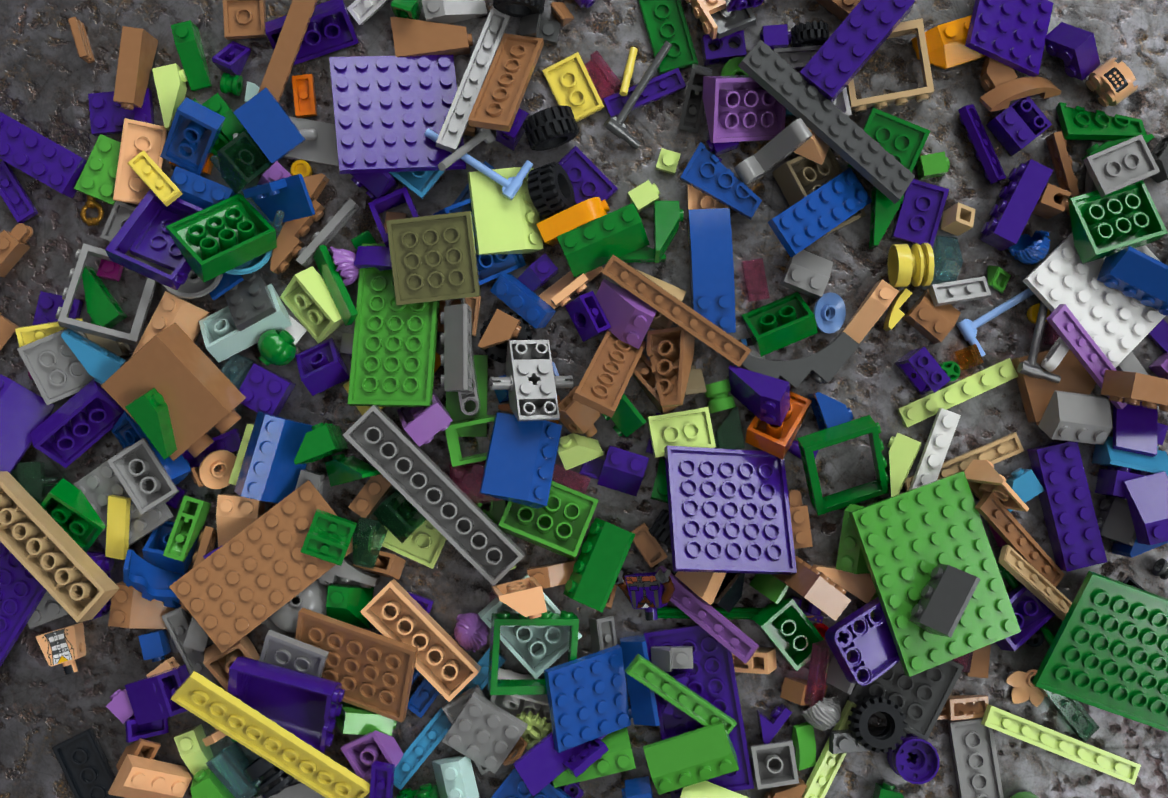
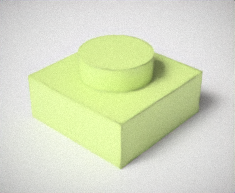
[655,148,681,175]

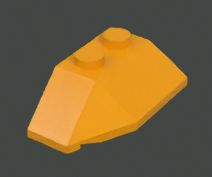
[911,15,985,69]

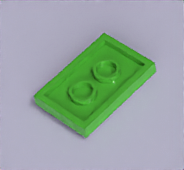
[74,134,121,206]

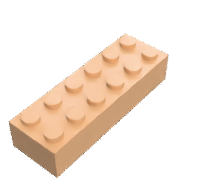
[360,579,481,702]

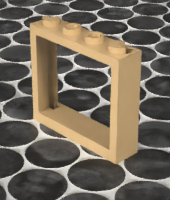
[846,18,934,113]

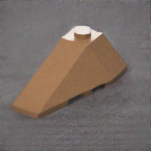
[646,327,695,407]

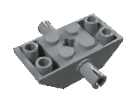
[489,340,573,421]

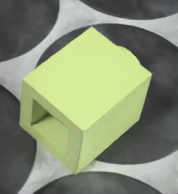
[627,180,660,213]

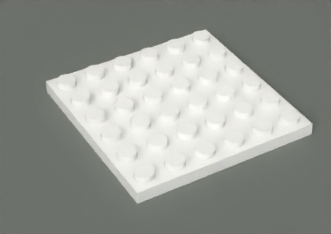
[1023,232,1166,368]

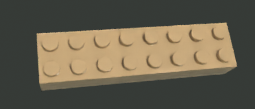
[0,471,120,623]

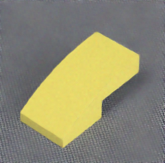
[883,288,912,331]

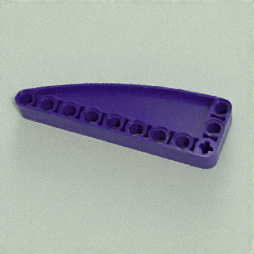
[825,597,900,686]

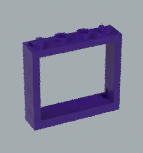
[105,189,203,290]

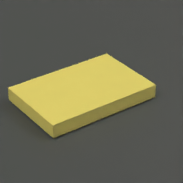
[542,52,605,122]

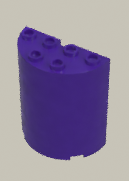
[228,656,345,754]

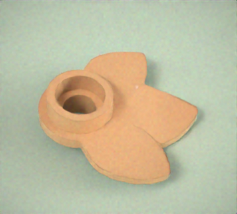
[1006,669,1045,707]

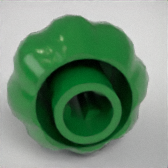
[258,329,296,366]

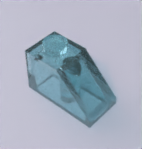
[934,235,963,281]
[221,354,253,390]

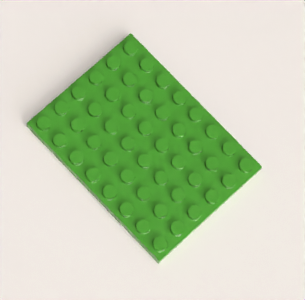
[849,471,1021,677]

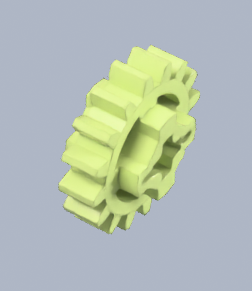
[516,711,552,750]

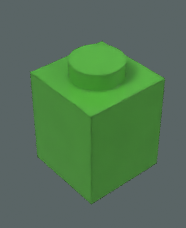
[916,151,950,180]

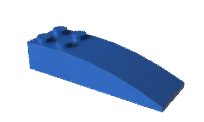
[688,208,736,333]

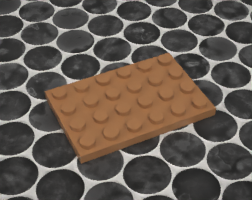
[295,608,418,723]

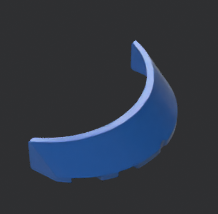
[123,549,184,609]

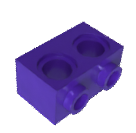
[701,30,747,66]

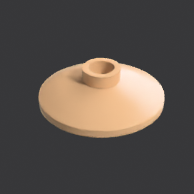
[199,450,236,489]

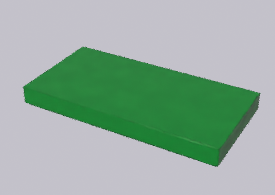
[637,0,698,75]

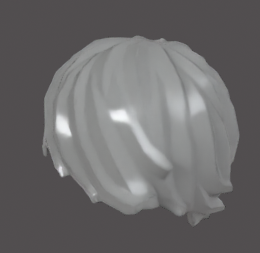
[800,694,841,730]

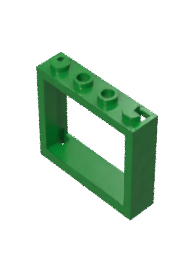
[797,415,890,516]
[488,610,579,695]

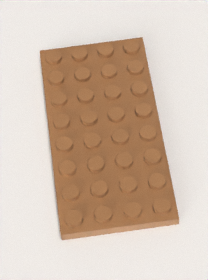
[169,480,361,654]

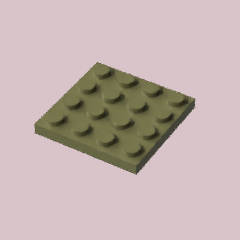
[386,211,481,305]

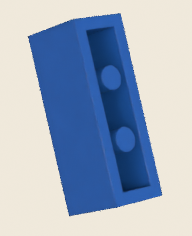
[490,274,556,329]

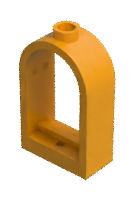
[536,197,610,246]

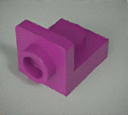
[97,259,124,282]

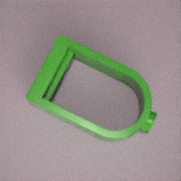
[445,415,496,467]

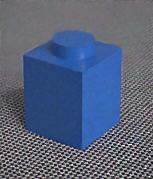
[138,629,171,662]

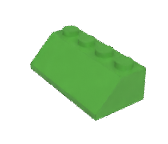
[643,721,739,795]
[553,727,636,788]

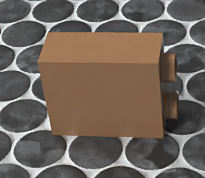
[101,323,246,461]

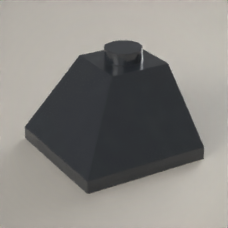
[714,573,745,613]

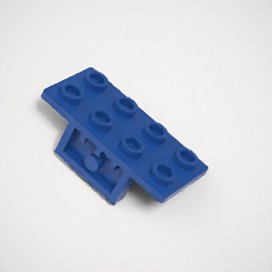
[242,174,315,225]

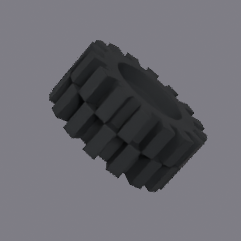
[791,21,829,47]

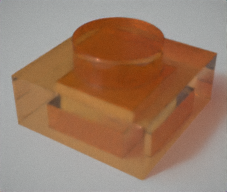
[955,344,984,371]

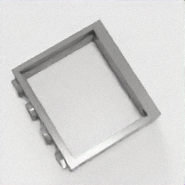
[56,243,160,347]

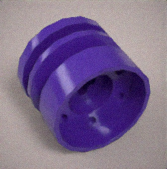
[886,733,940,784]

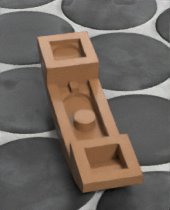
[979,76,1061,112]

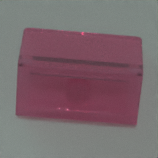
[585,51,621,102]

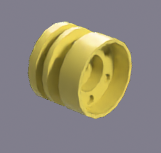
[887,243,935,288]

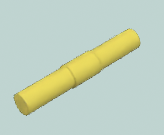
[619,47,638,96]

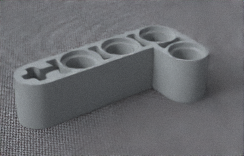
[734,118,813,185]

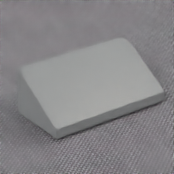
[589,616,617,653]

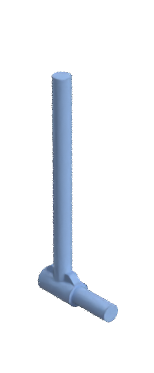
[424,128,533,200]
[956,288,1034,358]

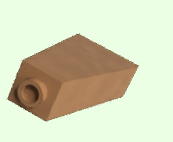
[390,17,473,57]
[113,26,158,110]

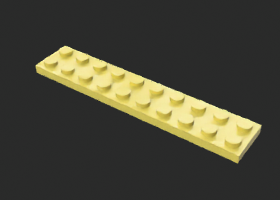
[170,671,370,798]

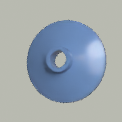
[813,292,846,334]

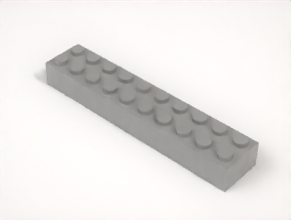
[343,405,524,586]

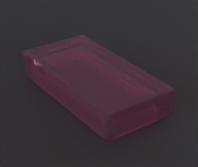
[741,258,770,302]

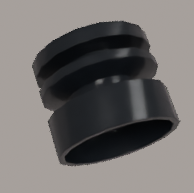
[243,757,294,798]

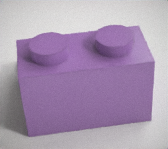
[340,730,404,781]

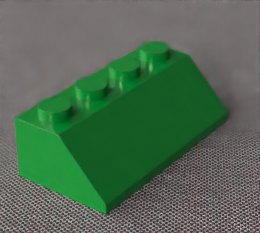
[557,203,650,278]
[563,518,636,613]

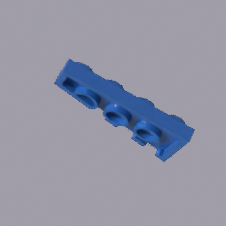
[680,142,762,220]

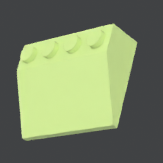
[467,167,543,255]

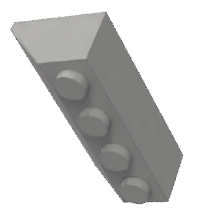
[441,304,472,392]

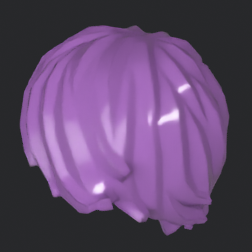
[328,247,360,286]
[454,612,489,652]

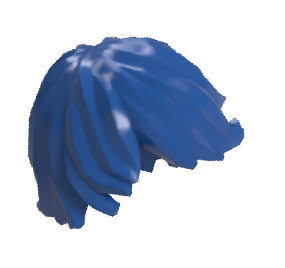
[1008,230,1051,265]

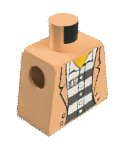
[36,622,86,675]

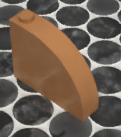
[1011,349,1096,425]

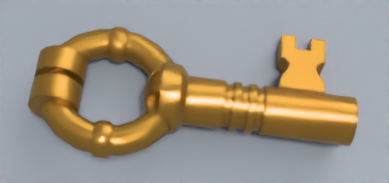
[80,195,104,226]

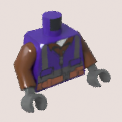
[615,568,675,621]

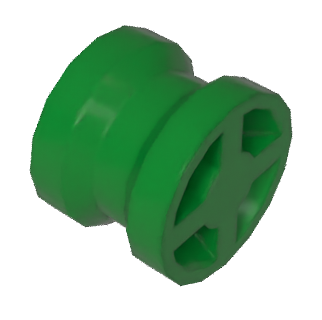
[220,73,243,96]
[939,361,960,382]

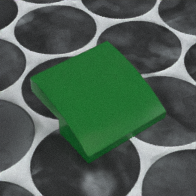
[301,509,357,566]

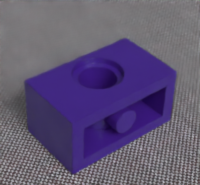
[565,291,611,342]

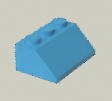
[1092,436,1168,476]

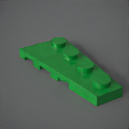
[1056,102,1147,140]

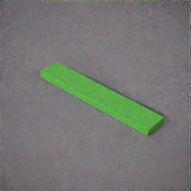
[625,654,737,735]

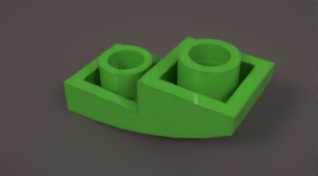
[749,574,789,604]
[791,722,816,771]

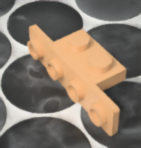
[685,0,726,40]
[539,266,603,309]

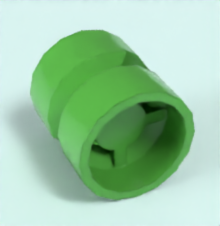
[705,379,736,414]

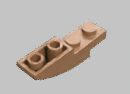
[270,200,325,275]

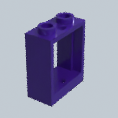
[368,187,420,247]
[895,347,951,395]

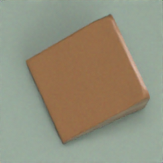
[551,2,574,27]

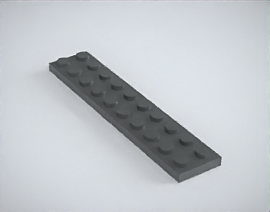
[738,40,915,204]

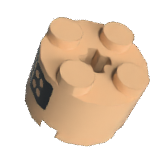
[1086,57,1138,107]

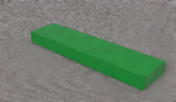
[313,245,358,326]

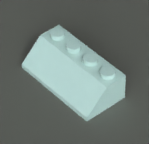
[199,284,292,362]
[432,755,480,798]

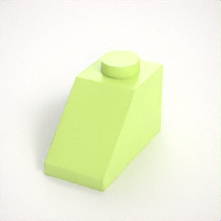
[558,433,604,470]

